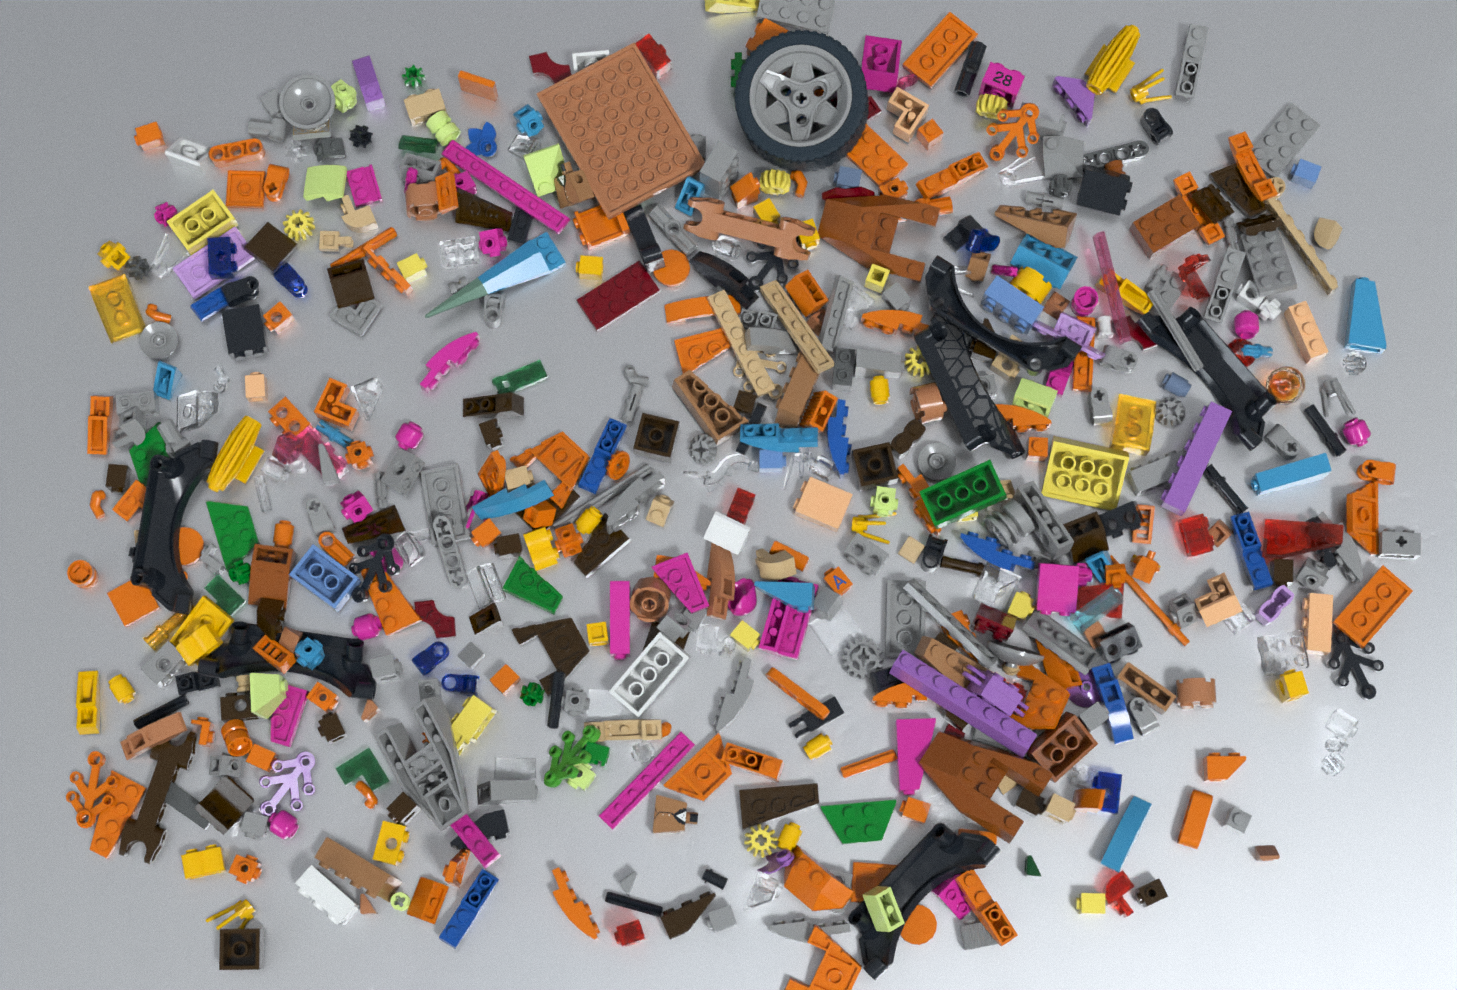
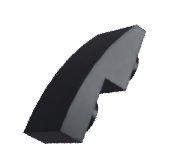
[175,672,221,695]

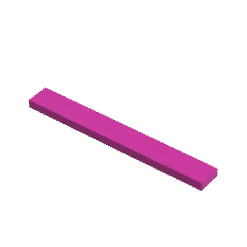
[441,140,570,235]

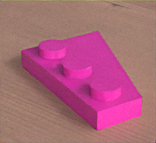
[651,553,709,614]
[270,685,309,748]

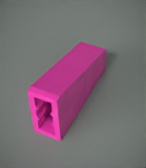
[610,581,631,660]
[895,718,936,795]

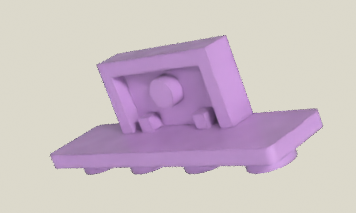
[1033,312,1105,360]

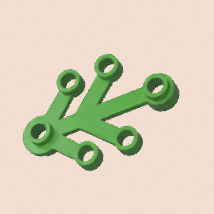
[544,725,601,788]

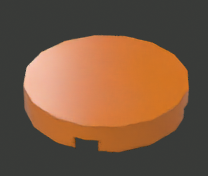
[653,249,690,287]
[179,527,205,566]
[900,905,937,945]

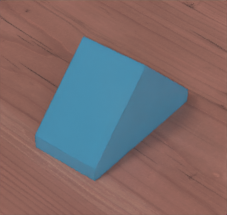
[675,176,705,216]
[153,361,182,400]
[1085,551,1114,586]

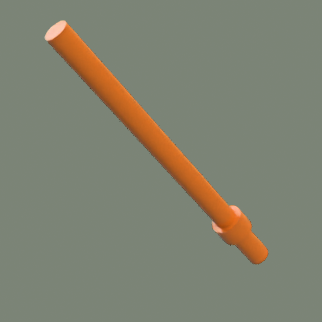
[1110,555,1190,646]

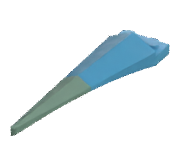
[425,232,566,318]

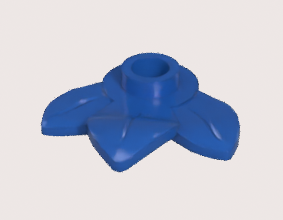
[465,122,497,157]

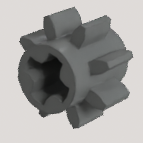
[1049,174,1073,197]
[125,256,150,280]

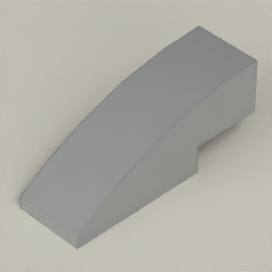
[745,327,799,354]

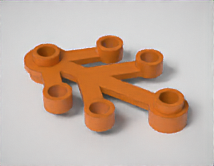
[986,103,1040,161]
[66,751,120,829]

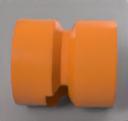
[67,560,99,590]
[221,719,253,756]

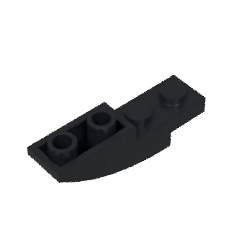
[689,251,759,310]

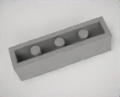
[1127,447,1209,496]

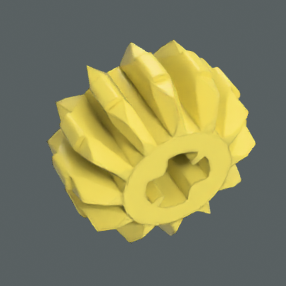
[976,94,1008,120]
[759,169,791,196]
[283,209,315,242]
[904,345,931,378]
[744,824,778,858]

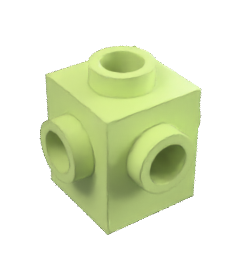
[331,79,357,113]
[870,486,898,517]
[567,763,597,792]

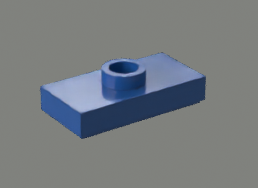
[190,286,228,322]

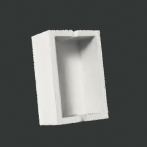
[295,865,360,925]

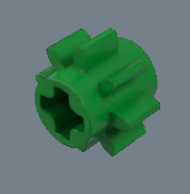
[402,65,426,90]
[228,559,251,585]
[520,682,545,706]

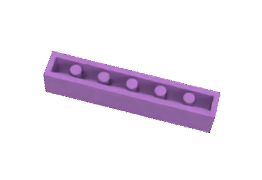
[1160,401,1232,516]

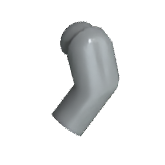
[624,365,649,386]

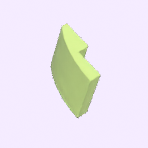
[303,165,347,201]

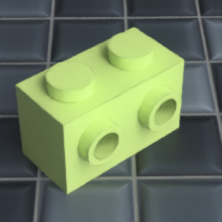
[1012,378,1058,418]
[862,886,905,932]

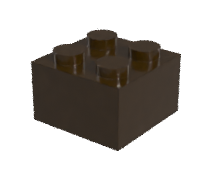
[633,413,680,463]
[851,442,899,491]
[219,928,264,970]

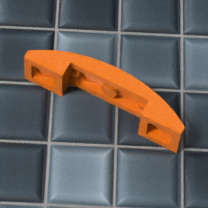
[1228,131,1278,202]
[1173,171,1225,245]
[664,295,741,324]

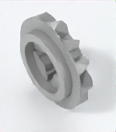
[1155,397,1186,427]
[688,434,717,465]

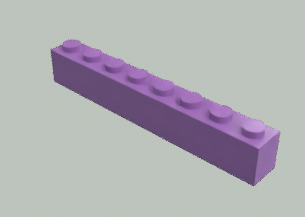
[889,650,1037,758]

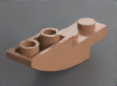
[707,543,735,620]
[120,712,187,760]

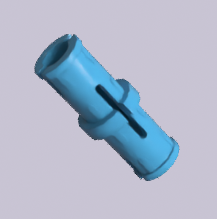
[315,419,354,450]

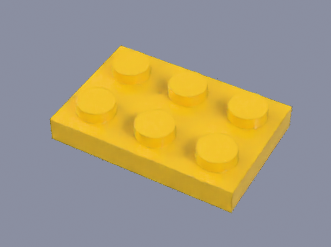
[169,596,234,665]

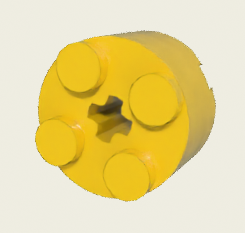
[1010,266,1052,304]

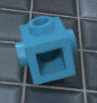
[513,104,544,137]
[295,637,325,670]

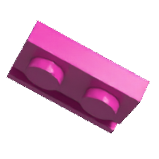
[347,164,383,208]

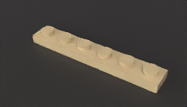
[1264,197,1339,295]
[760,280,834,374]
[707,290,775,398]

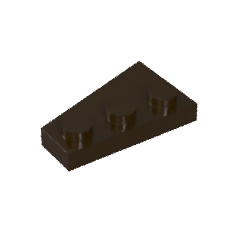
[455,188,513,232]
[342,505,406,544]

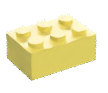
[166,189,238,255]

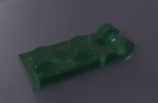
[492,360,548,394]

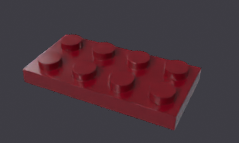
[576,260,660,332]

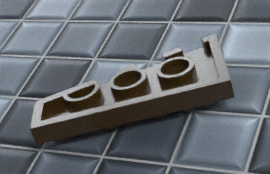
[739,783,819,829]

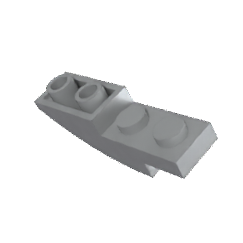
[1175,23,1209,99]
[1203,247,1246,324]
[606,472,665,534]
[1315,511,1363,584]
[713,657,754,733]
[769,918,851,943]

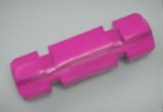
[404,167,418,193]
[991,264,1018,277]

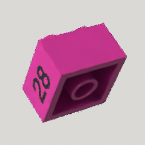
[978,62,1025,109]

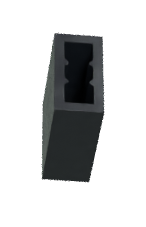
[1076,165,1133,216]
[221,304,269,360]

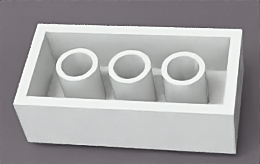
[609,632,691,717]

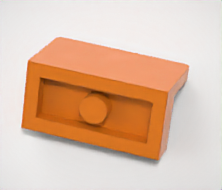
[407,877,449,924]

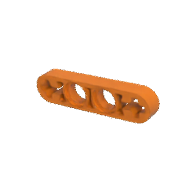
[765,667,830,720]

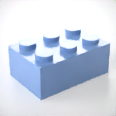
[981,275,1044,335]
[289,544,362,612]

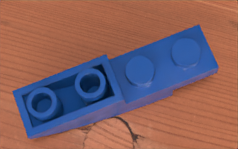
[827,399,852,479]
[578,418,627,494]
[1230,512,1273,590]
[960,531,1036,572]
[1091,663,1134,745]
[439,869,499,949]

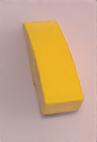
[1094,268,1153,315]
[76,671,100,735]

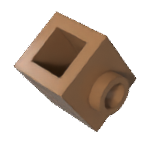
[965,249,991,282]

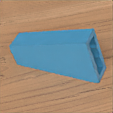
[1344,277,1387,354]
[1251,453,1332,496]

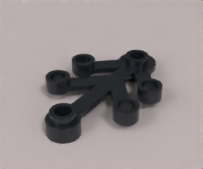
[746,236,799,292]
[349,534,400,603]
[1327,629,1384,700]

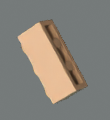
[1284,301,1329,364]
[1300,593,1333,655]

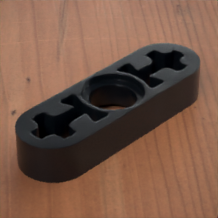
[736,403,767,456]

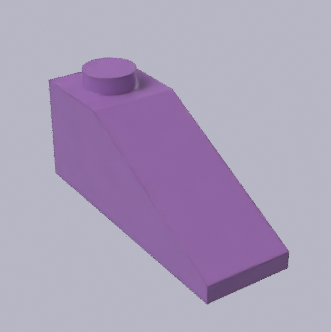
[352,55,386,112]

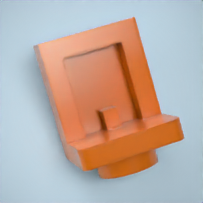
[191,717,215,747]

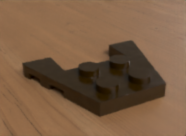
[512,618,590,696]

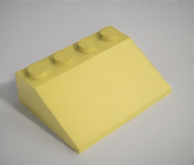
[1041,436,1129,510]

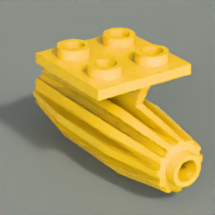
[1084,25,1140,95]
[206,415,265,493]

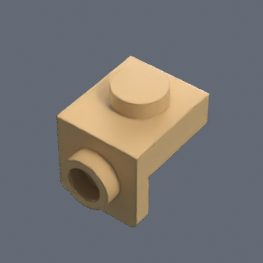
[646,494,674,527]

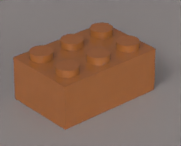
[1129,194,1200,260]
[1026,711,1098,783]

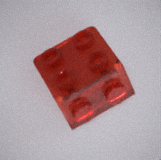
[1178,253,1211,300]

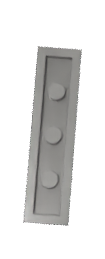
[818,275,854,353]

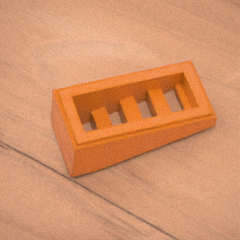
[1131,504,1155,544]
[253,634,296,674]

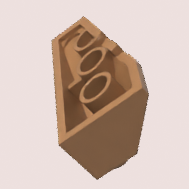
[995,205,1077,248]

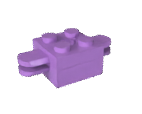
[962,664,1029,718]

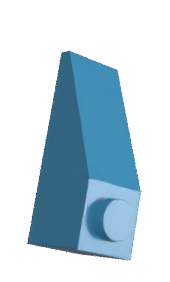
[754,581,815,613]

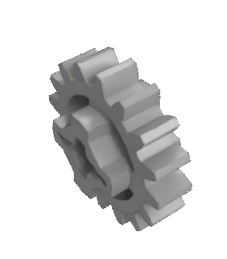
[842,637,884,680]

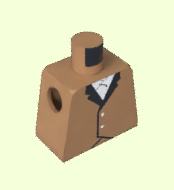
[554,162,595,209]
[653,795,698,835]

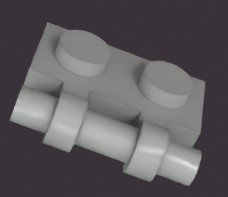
[1144,264,1189,309]

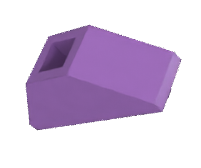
[1052,76,1095,127]

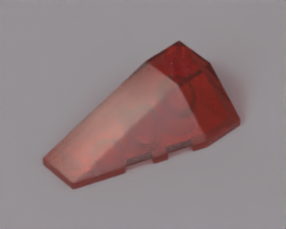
[1262,519,1344,559]

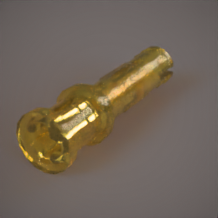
[143,605,194,651]

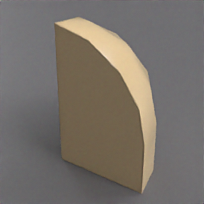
[1314,217,1343,249]

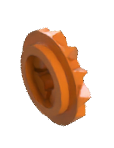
[606,450,630,480]

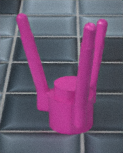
[466,490,489,529]

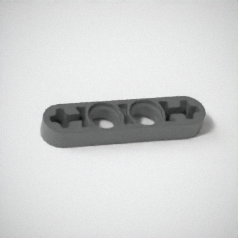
[1083,140,1149,172]

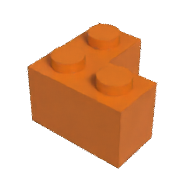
[314,378,360,432]

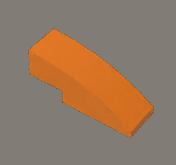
[87,395,113,455]
[1072,789,1106,813]

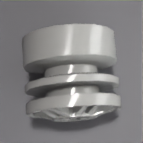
[984,498,1035,550]

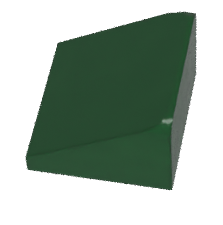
[1024,855,1041,878]

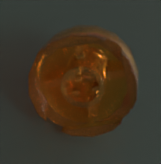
[1266,366,1306,405]

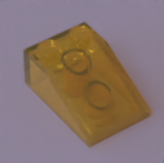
[89,274,146,344]
[1109,394,1157,456]

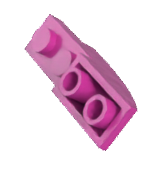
[420,332,480,393]

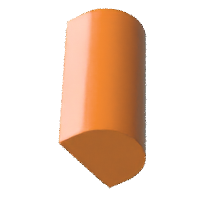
[769,541,809,572]

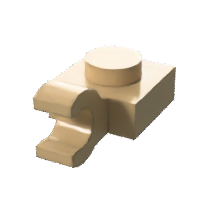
[319,231,354,252]

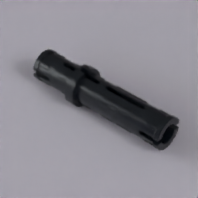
[1304,404,1347,457]
[1204,464,1248,514]

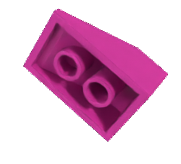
[861,35,902,93]

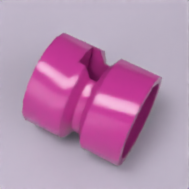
[1070,286,1099,317]

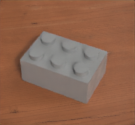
[700,140,740,200]

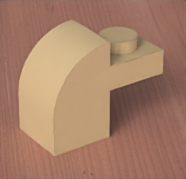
[341,195,378,233]
[755,548,797,580]

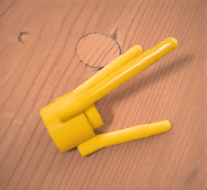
[1130,69,1172,105]
[852,512,897,544]
[206,899,256,930]

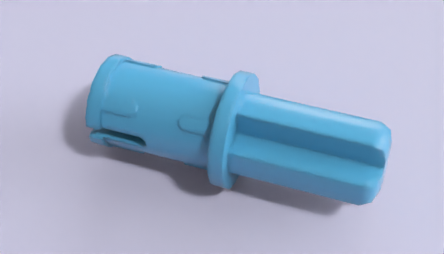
[1241,344,1273,359]

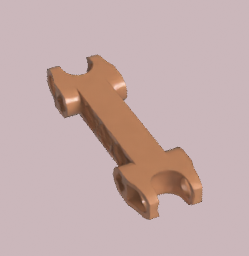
[683,197,816,260]

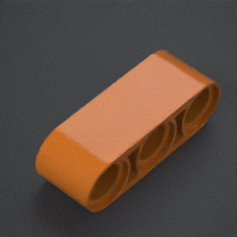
[209,138,266,168]
[1177,789,1213,850]

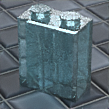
[1070,586,1124,634]

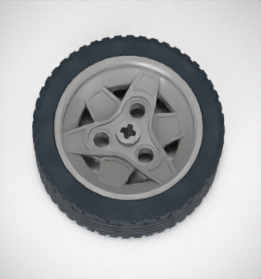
[734,30,869,172]

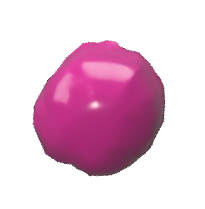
[728,578,757,616]

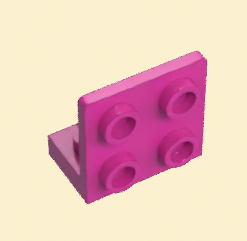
[931,872,972,920]

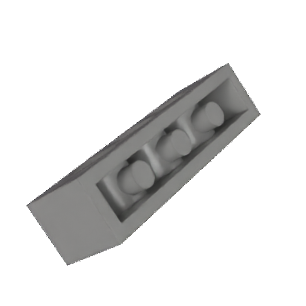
[1013,481,1074,560]

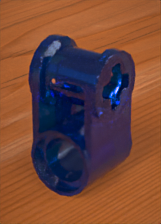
[965,228,1000,254]
[273,262,308,298]
[411,641,449,676]
[441,674,480,697]

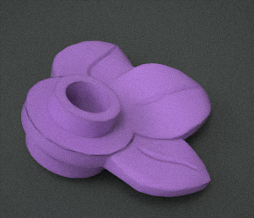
[757,849,795,874]

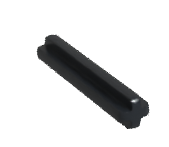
[547,671,566,729]
[133,695,189,729]
[605,892,663,917]

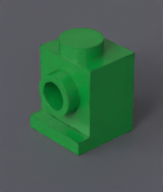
[581,741,611,768]

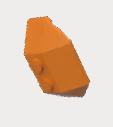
[784,845,855,911]

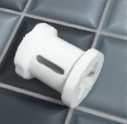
[1095,316,1114,339]

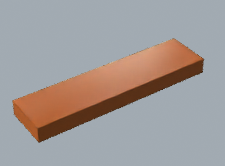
[1072,316,1095,392]

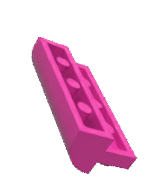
[759,576,819,660]

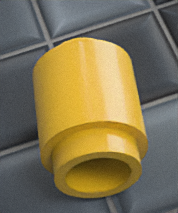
[869,376,890,405]
[575,505,603,535]
[108,674,136,704]
[803,733,833,760]
[777,822,802,852]

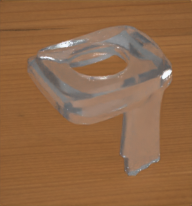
[395,528,431,567]

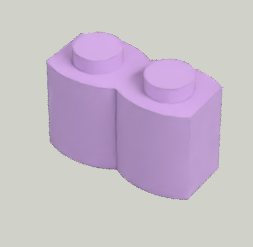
[1254,585,1294,626]

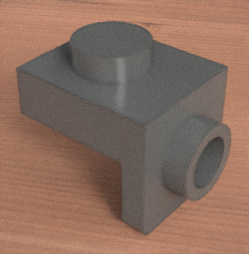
[314,138,345,162]

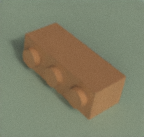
[1116,662,1177,715]

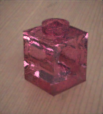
[272,432,304,465]

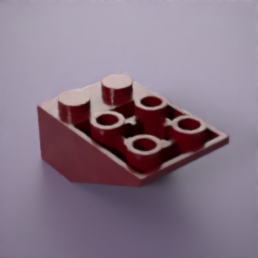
[970,602,1017,643]

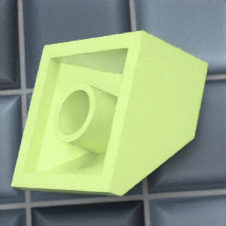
[523,143,565,197]
[250,673,288,719]

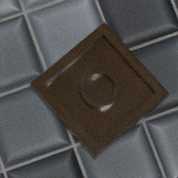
[244,222,298,272]

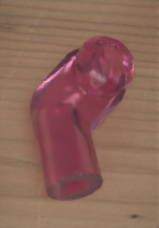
[896,74,918,91]

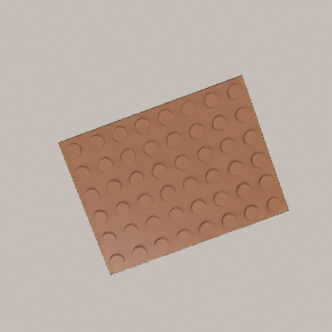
[536,42,705,220]

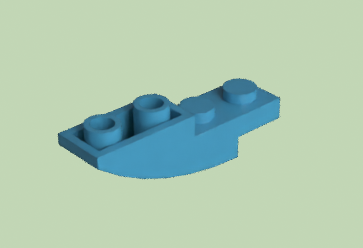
[740,423,818,452]

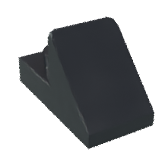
[943,215,983,253]

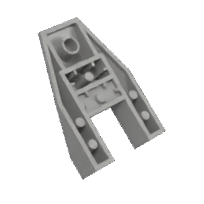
[375,695,469,831]

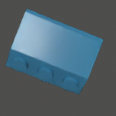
[1010,233,1078,289]

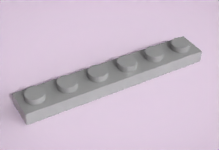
[903,578,998,669]

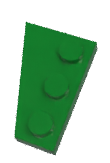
[502,556,563,615]

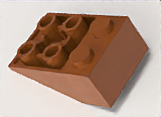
[248,544,297,610]

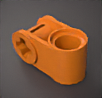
[263,164,289,202]
[1356,460,1396,485]

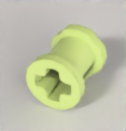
[391,892,411,911]

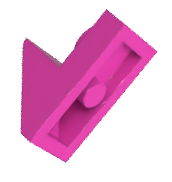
[1045,361,1074,397]

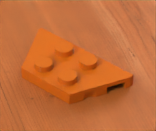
[1346,481,1379,555]
[663,733,732,802]

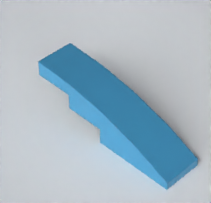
[472,480,554,520]
[1100,796,1152,873]

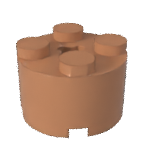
[405,181,443,221]
[909,382,947,424]
[630,577,671,622]
[1176,678,1217,710]

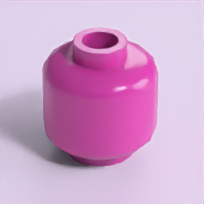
[1234,310,1259,340]
[1342,417,1371,447]
[395,421,424,450]
[351,613,382,641]
[268,810,299,840]

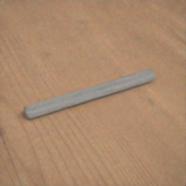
[553,464,652,529]

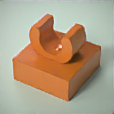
[1105,564,1126,588]

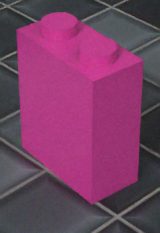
[1035,563,1079,616]

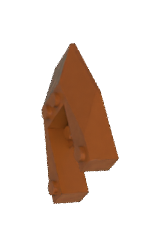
[818,195,940,282]
[918,731,1053,844]

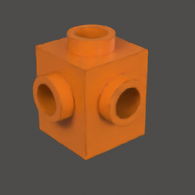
[345,440,374,470]
[554,523,584,558]
[228,854,262,884]

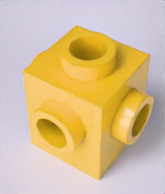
[97,240,130,271]

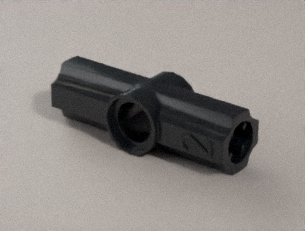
[954,41,987,98]

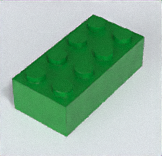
[919,460,1007,530]

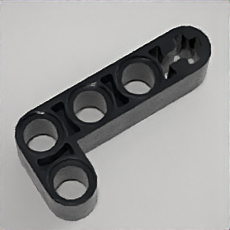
[624,204,666,273]

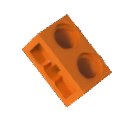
[268,396,313,443]

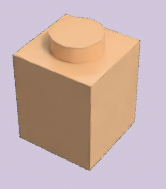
[245,372,268,402]

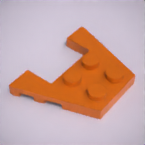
[509,431,590,509]
[1007,665,1070,729]
[784,925,862,990]

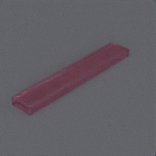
[1092,231,1132,345]

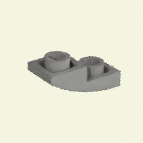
[739,308,778,330]

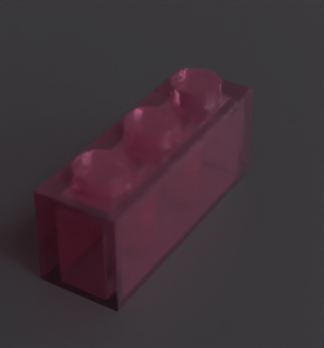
[291,426,349,486]

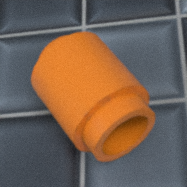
[273,520,294,549]

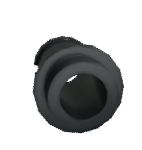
[701,868,728,890]

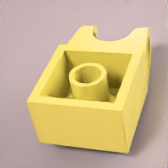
[451,695,497,756]

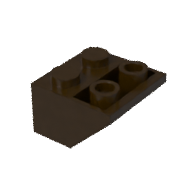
[327,259,375,309]
[1063,511,1109,565]

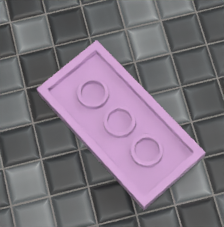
[172,227,255,300]

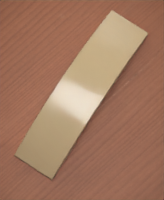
[584,719,662,742]

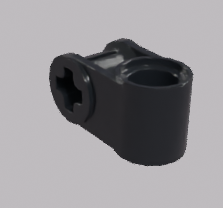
[1140,108,1173,145]
[221,276,259,307]
[921,534,948,573]

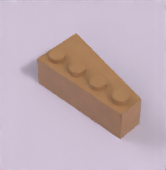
[775,351,820,428]
[672,370,749,446]
[914,636,994,692]
[314,837,402,903]

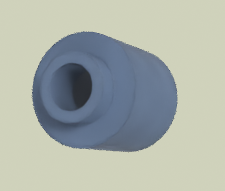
[1162,372,1192,397]

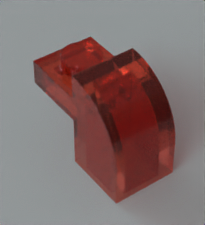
[1103,870,1135,918]

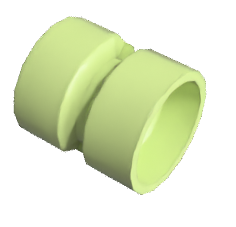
[426,110,461,146]

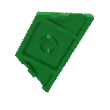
[129,422,169,486]
[206,501,260,572]
[820,800,896,845]

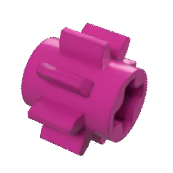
[154,202,178,227]
[1076,563,1092,587]

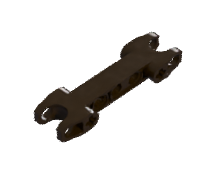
[119,731,198,865]

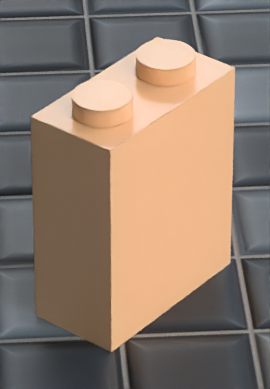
[793,477,853,532]

